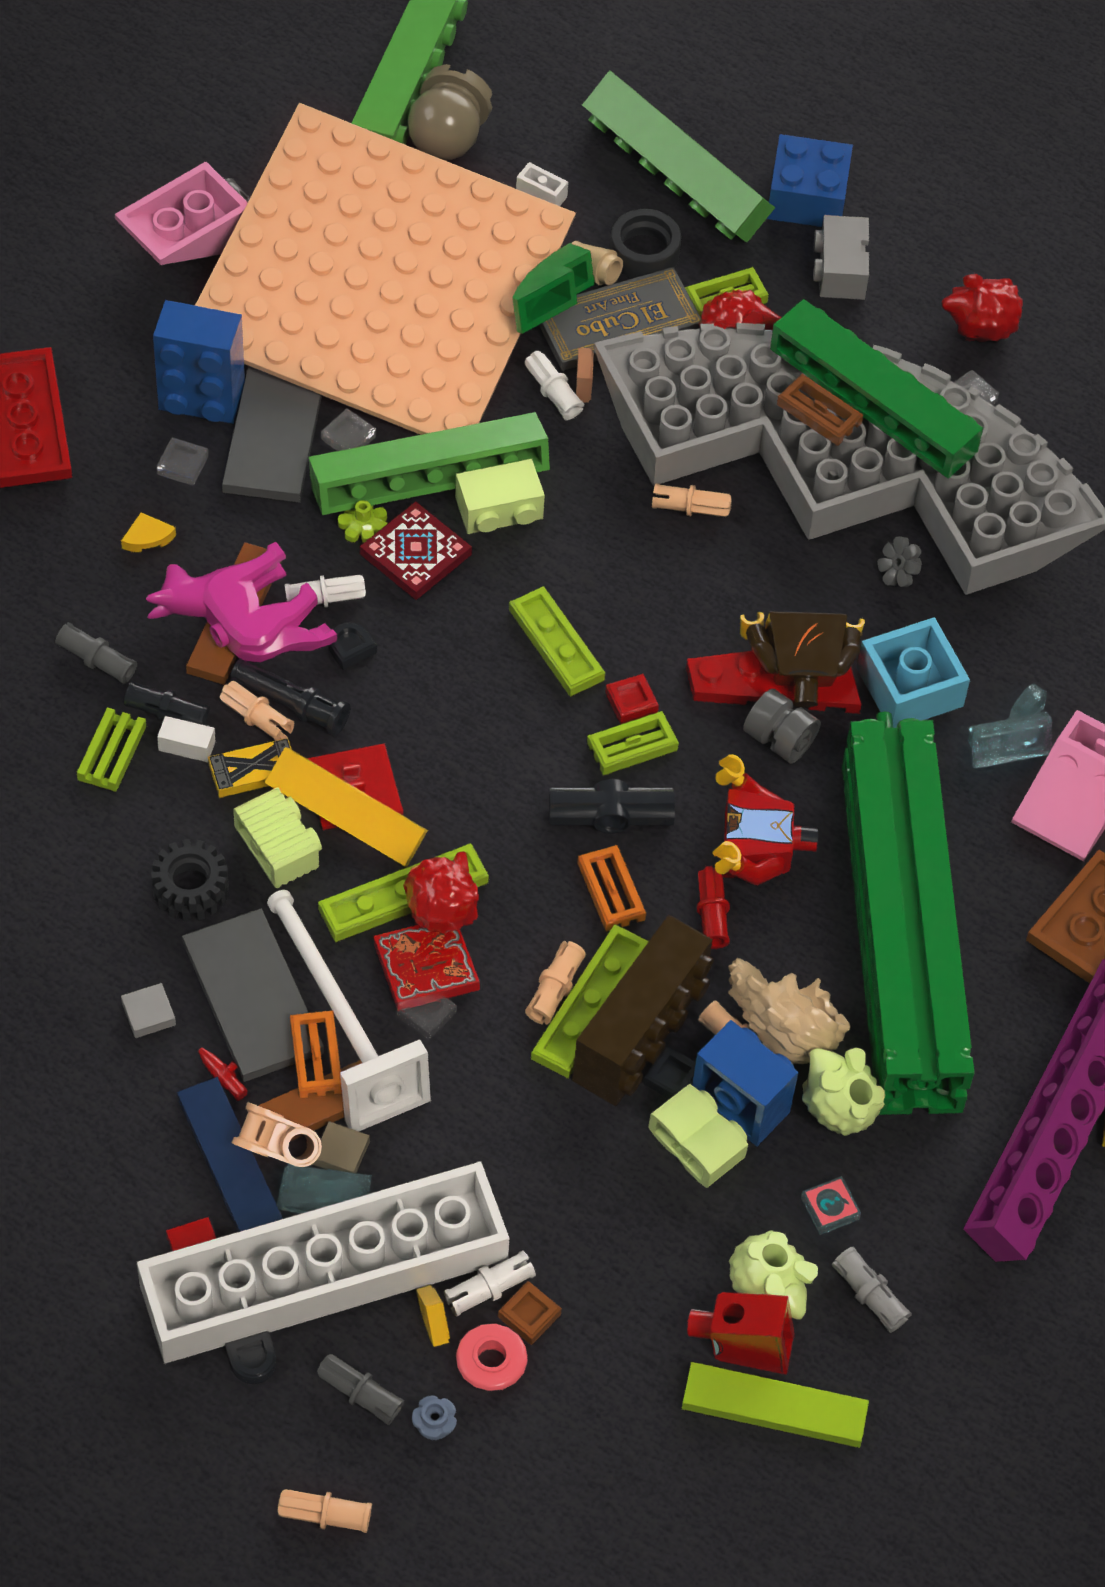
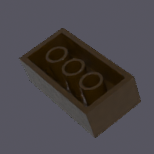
[572,915,714,1106]

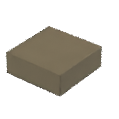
[313,1121,370,1179]

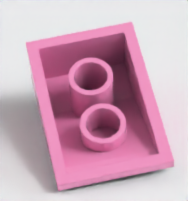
[115,162,248,265]

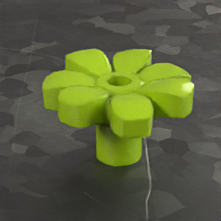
[338,500,387,543]

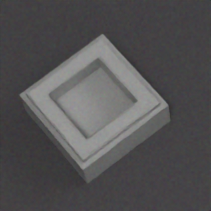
[121,983,176,1038]

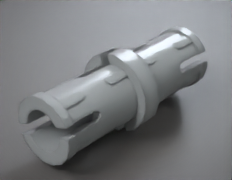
[832,1247,912,1332]

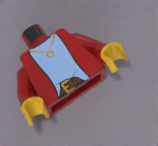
[712,754,818,885]

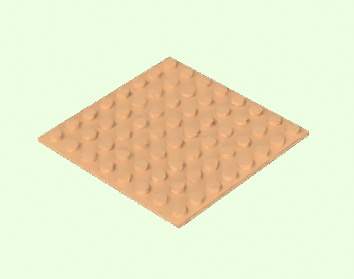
[195,103,576,435]

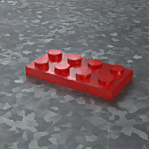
[0,347,72,488]

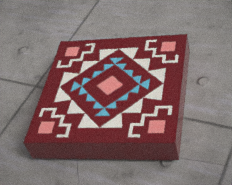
[360,501,472,600]

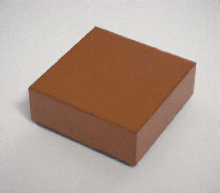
[498,1281,562,1345]

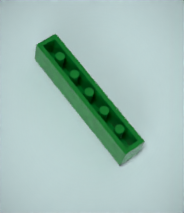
[770,299,983,479]

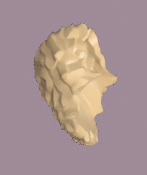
[728,958,850,1064]

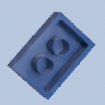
[153,300,245,424]

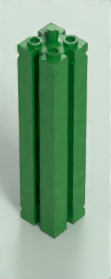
[842,711,974,1115]

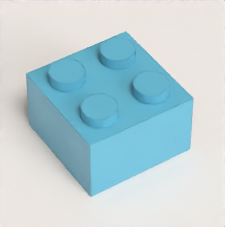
[857,617,970,728]

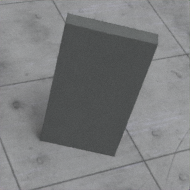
[222,366,322,502]
[182,908,324,1082]

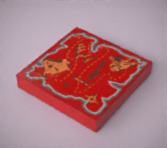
[374,925,480,1011]

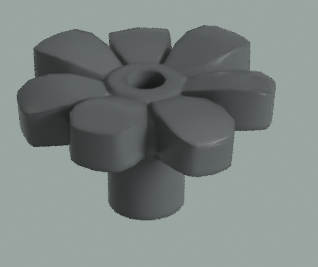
[877,536,922,587]

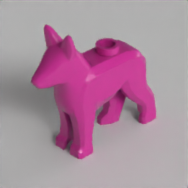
[146,542,337,662]

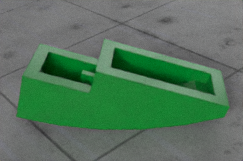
[512,243,595,334]

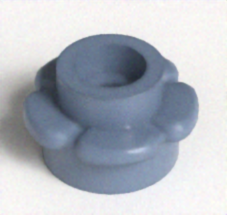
[412,1395,457,1440]

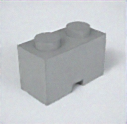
[813,215,869,300]

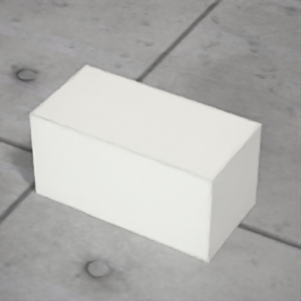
[516,162,568,206]
[158,716,215,762]

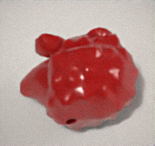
[942,274,1023,342]
[698,289,782,330]
[403,851,479,934]

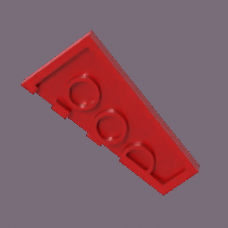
[686,651,861,714]

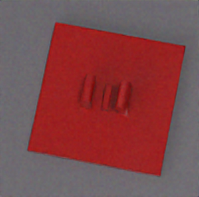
[307,743,403,830]

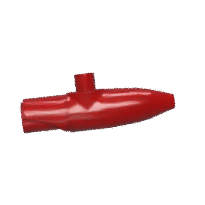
[198,1047,248,1101]

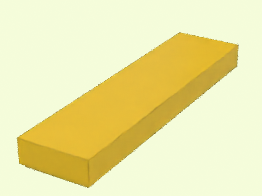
[265,747,428,866]

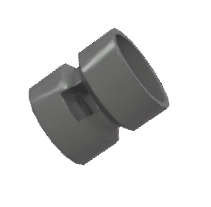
[743,688,821,764]

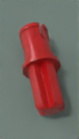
[696,866,730,949]

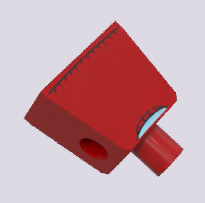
[687,1292,795,1374]

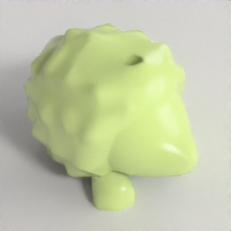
[802,1048,885,1136]
[729,1230,818,1319]

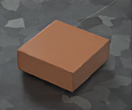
[576,348,594,403]

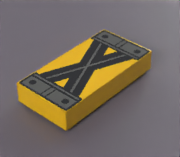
[208,738,291,798]

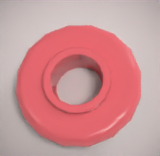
[456,1324,528,1391]

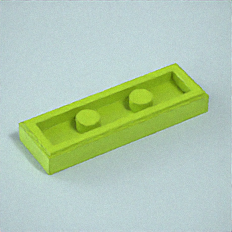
[509,586,605,697]

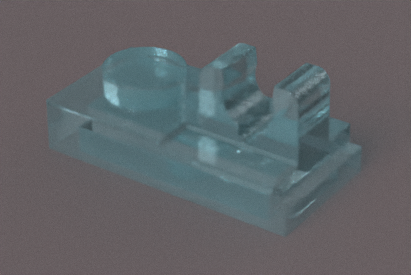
[968,711,1052,769]
[277,1164,371,1213]

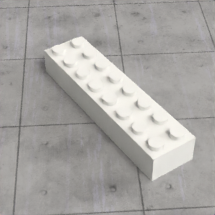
[137,1162,509,1364]

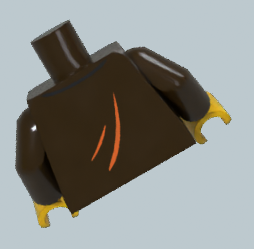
[740,611,865,707]

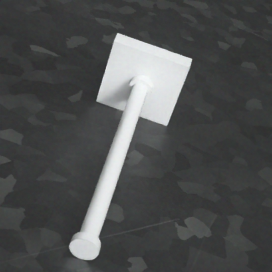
[267,890,431,1132]

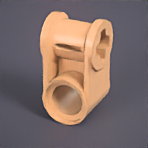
[232,1102,322,1167]

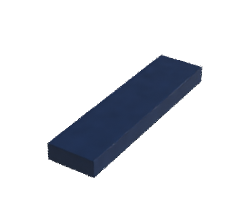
[177,1077,283,1232]

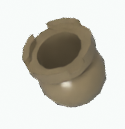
[408,64,493,160]

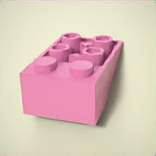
[1011,710,1105,861]

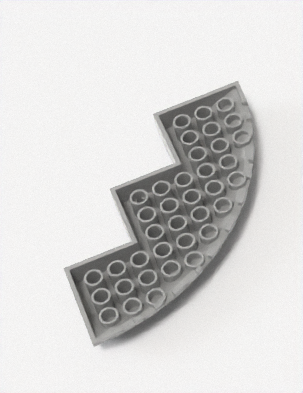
[594,323,1105,595]

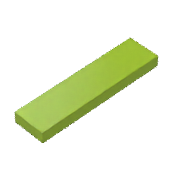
[318,843,489,942]
[531,924,649,1079]
[682,1362,869,1448]

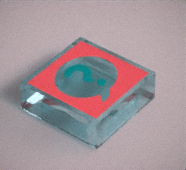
[801,1176,861,1235]

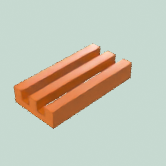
[577,845,646,932]
[290,1011,342,1098]

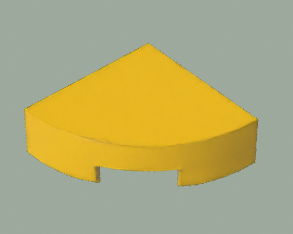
[121,513,176,552]
[416,1285,450,1347]

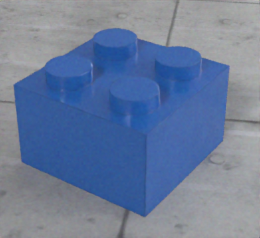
[767,134,853,227]
[692,1020,798,1146]

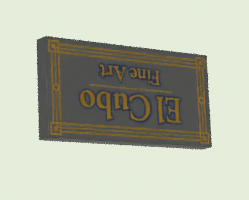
[539,267,701,371]

